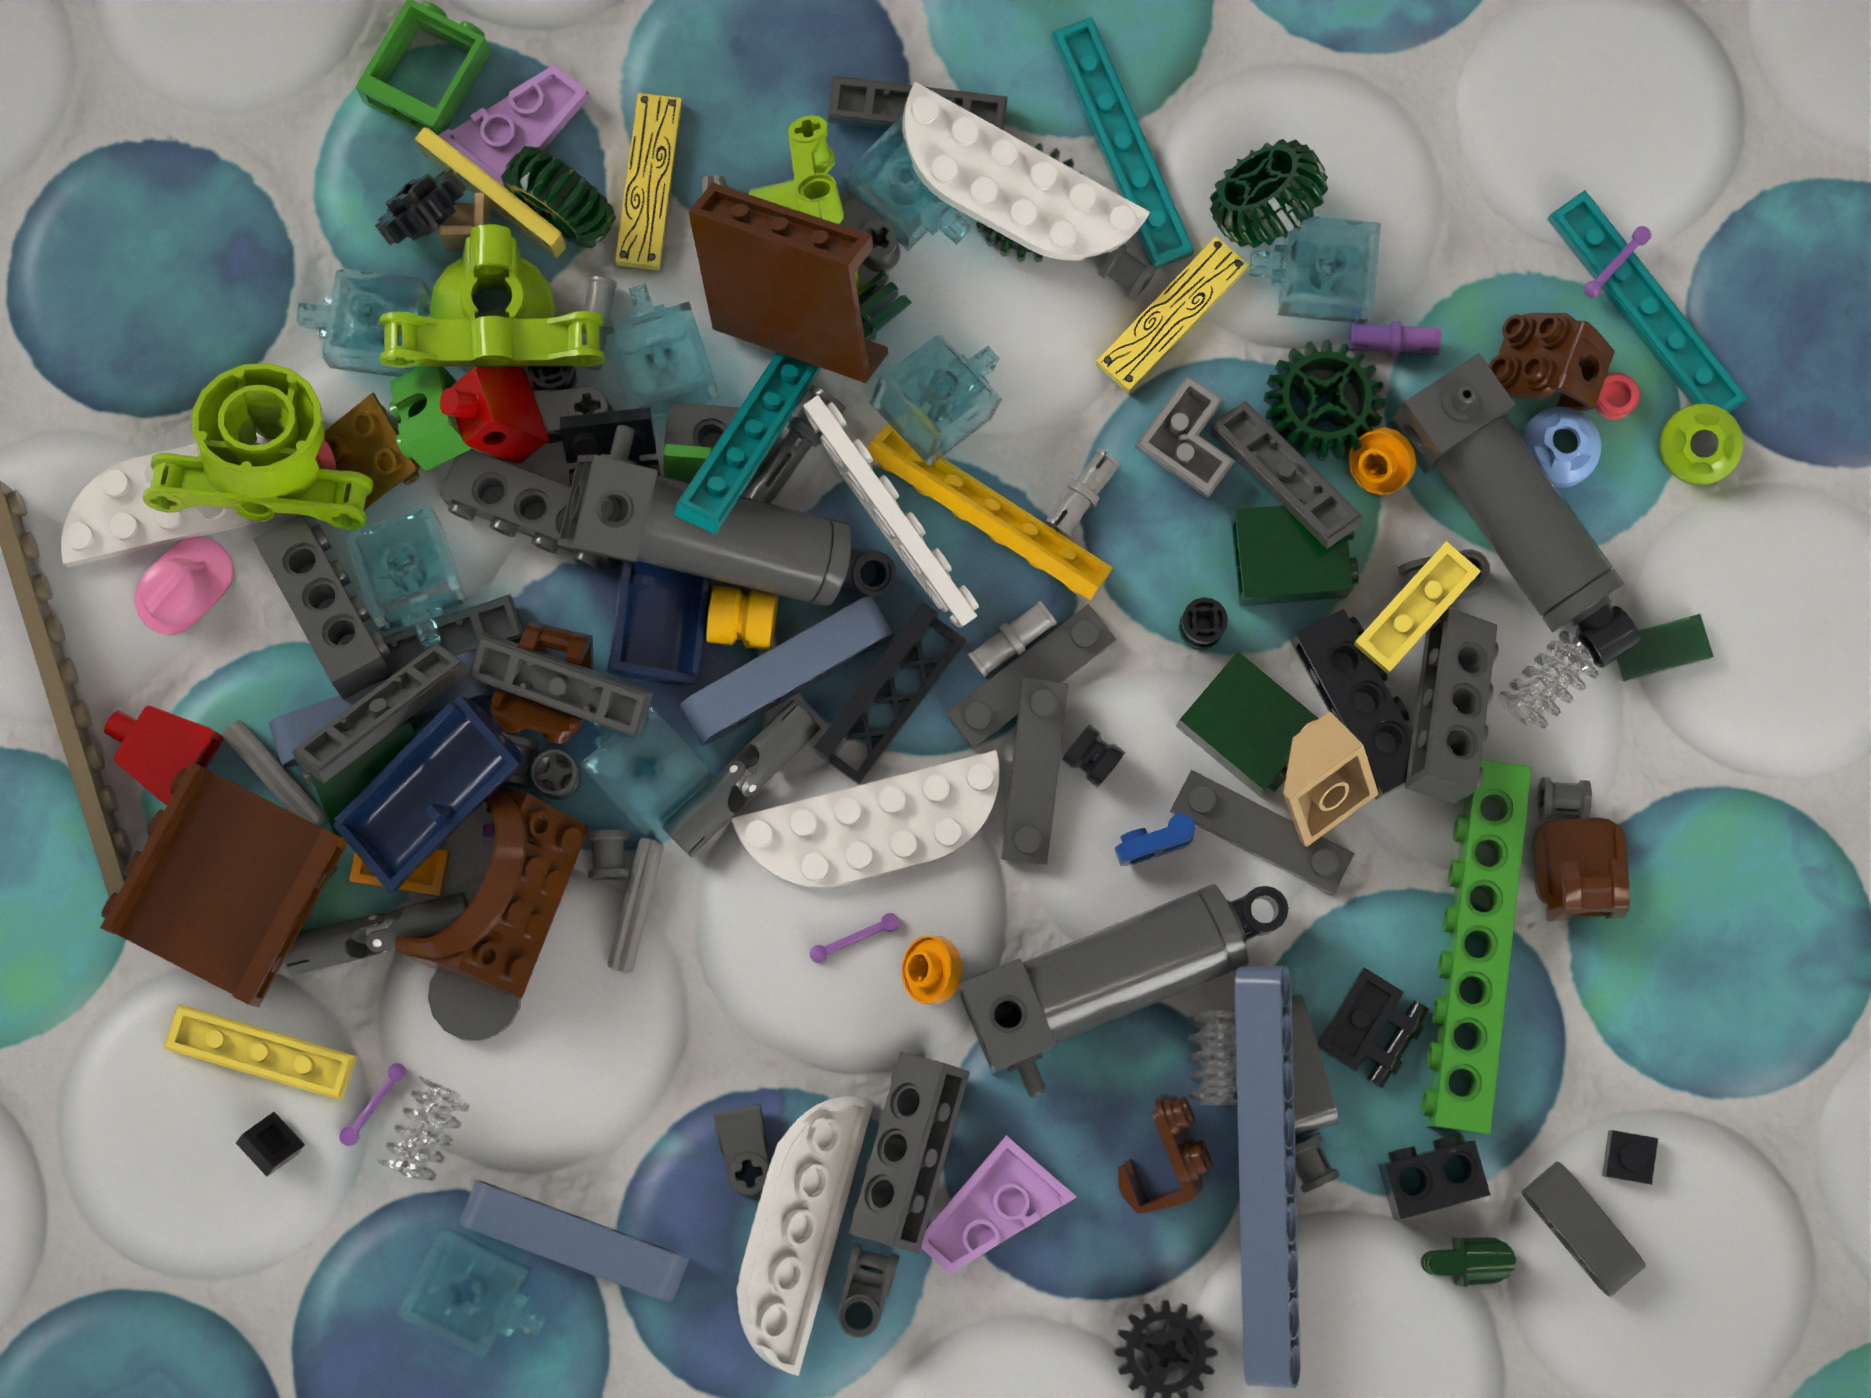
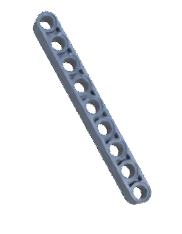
[1235,966,1301,1388]

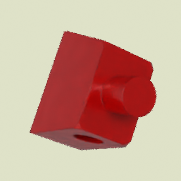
[439,367,549,464]
[104,705,224,805]

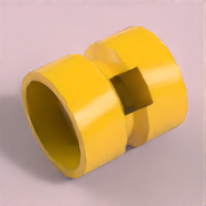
[706,584,778,651]

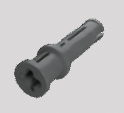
[742,385,846,504]

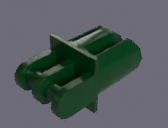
[857,270,912,341]
[1420,1237,1516,1287]

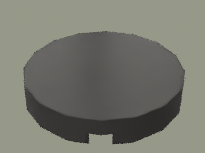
[428,969,521,1041]

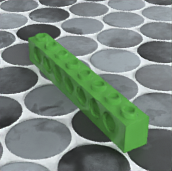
[1421,759,1532,1135]

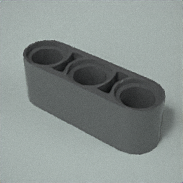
[1292,994,1339,1136]
[1521,1161,1646,1297]

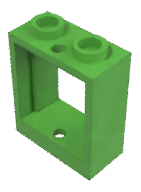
[356,0,491,135]

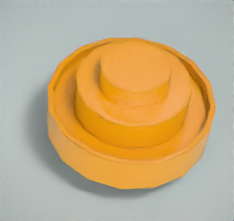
[1348,427,1416,495]
[902,936,962,1004]

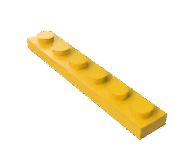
[867,423,1113,601]

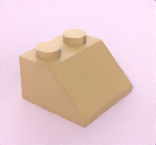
[1283,711,1379,847]

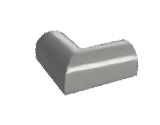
[1135,374,1235,499]

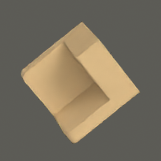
[438,193,491,251]

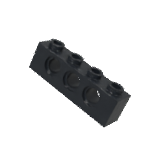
[1290,609,1412,799]

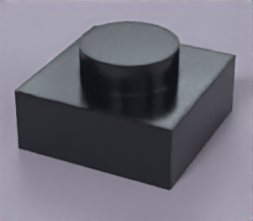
[236,1111,305,1177]
[1602,1130,1658,1184]

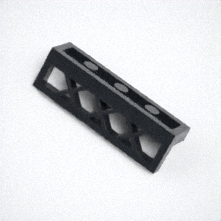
[814,602,966,785]

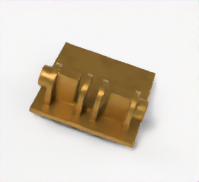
[324,393,420,511]

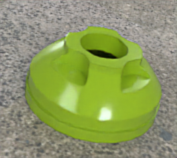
[1659,404,1743,485]

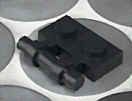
[560,407,660,485]
[1317,967,1429,1088]

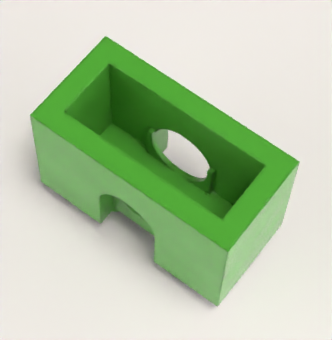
[389,367,472,472]

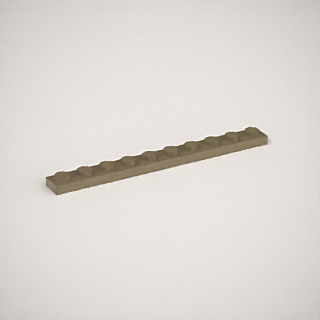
[0,481,132,897]

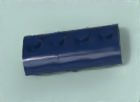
[607,560,711,685]
[333,696,524,893]

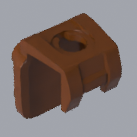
[1489,313,1615,411]
[491,621,594,743]
[1532,818,1630,922]
[1118,1093,1213,1213]

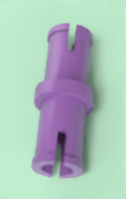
[1349,321,1441,357]

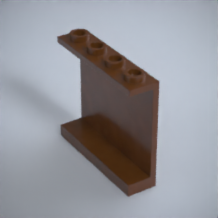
[688,182,888,383]
[100,761,348,1007]

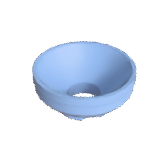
[1520,407,1601,488]

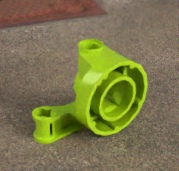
[749,115,861,291]
[379,224,605,372]
[143,363,373,530]

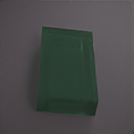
[1617,614,1714,682]

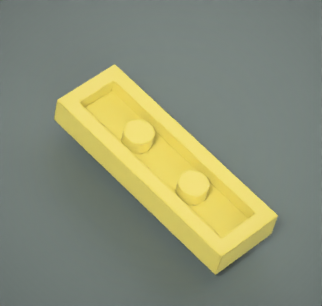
[1354,541,1481,674]

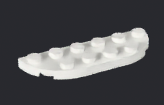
[902,82,1150,261]
[803,395,979,628]
[61,436,295,568]
[731,750,999,888]
[737,1097,874,1376]

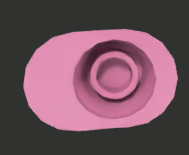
[135,537,233,635]

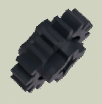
[375,169,467,245]
[1114,1300,1218,1398]

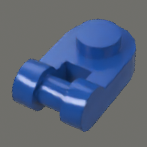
[1114,814,1195,866]

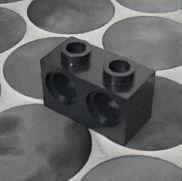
[1378,1134,1491,1220]

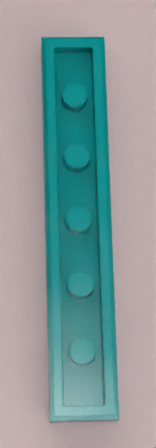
[1051,17,1194,269]
[1547,190,1748,413]
[674,352,822,535]

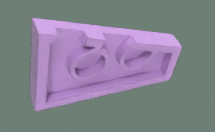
[438,64,590,188]
[921,1135,1077,1274]

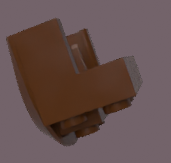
[395,787,589,998]

